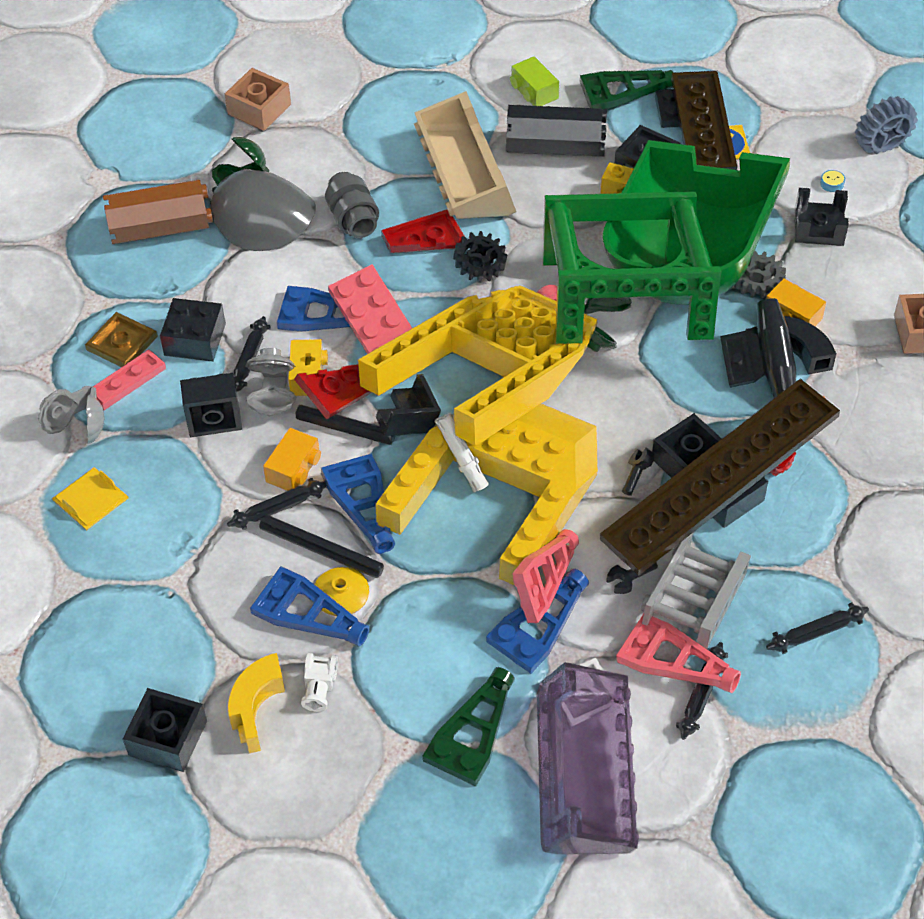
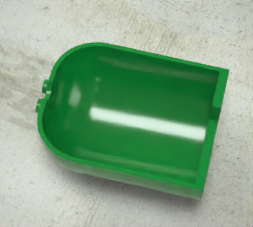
[603,140,790,305]

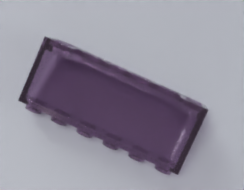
[537,662,639,854]

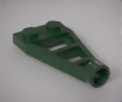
[580,70,673,109]
[422,667,515,787]

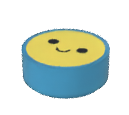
[820,170,845,192]

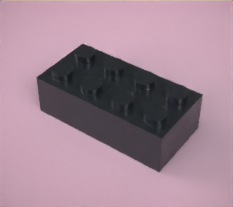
[652,413,769,528]

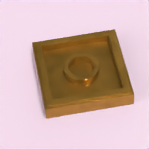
[85,312,158,367]

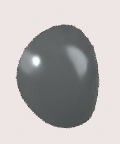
[211,169,316,251]

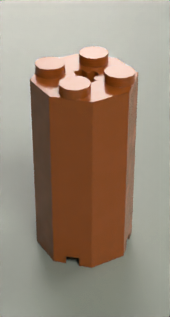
[103,180,213,244]

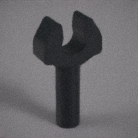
[622,447,654,496]
[606,562,658,594]

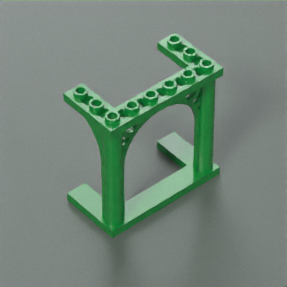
[542,192,721,344]

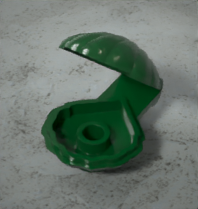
[212,137,269,186]
[584,297,632,352]

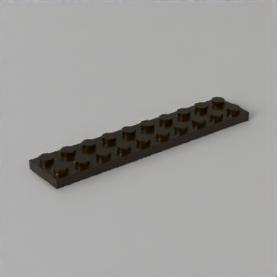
[600,378,840,576]

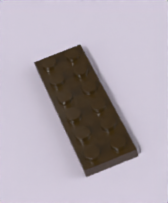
[671,71,738,170]

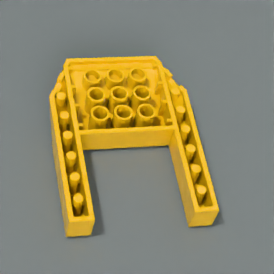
[358,285,597,446]
[376,404,598,586]

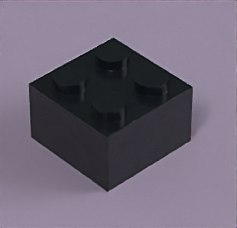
[160,298,226,362]
[180,373,242,438]
[123,688,207,772]

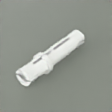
[435,413,489,492]

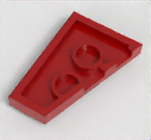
[381,209,465,253]
[294,364,372,419]

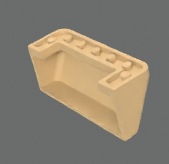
[414,91,516,219]

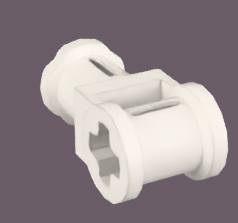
[301,653,338,712]

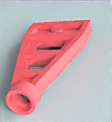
[512,529,579,623]
[616,613,741,693]

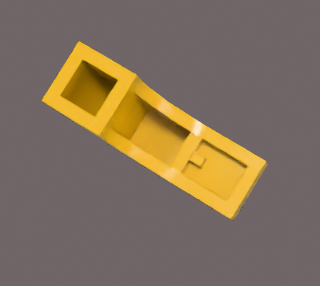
[228,653,285,753]

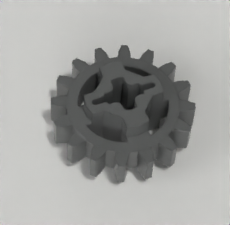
[734,251,786,298]

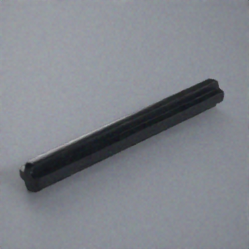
[259,515,384,578]

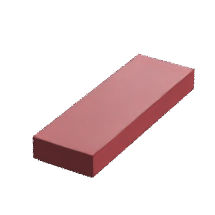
[93,349,166,410]

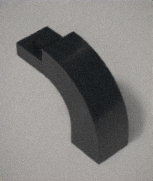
[745,316,837,375]

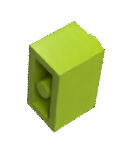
[510,56,559,106]

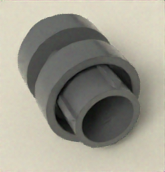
[325,172,379,238]

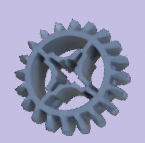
[854,96,918,154]

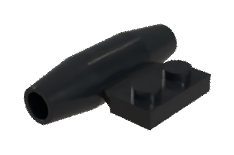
[720,298,796,398]

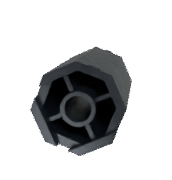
[506,105,607,157]

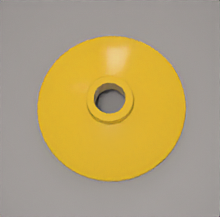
[314,567,369,616]

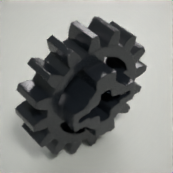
[453,231,508,282]

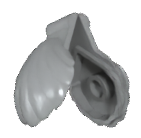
[245,348,296,416]
[38,386,105,444]

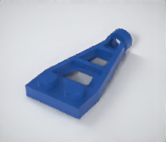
[277,286,350,332]
[321,453,395,554]
[250,566,369,647]
[486,569,589,674]

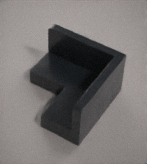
[376,374,441,436]

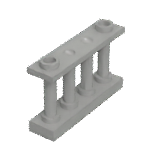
[640,533,751,649]

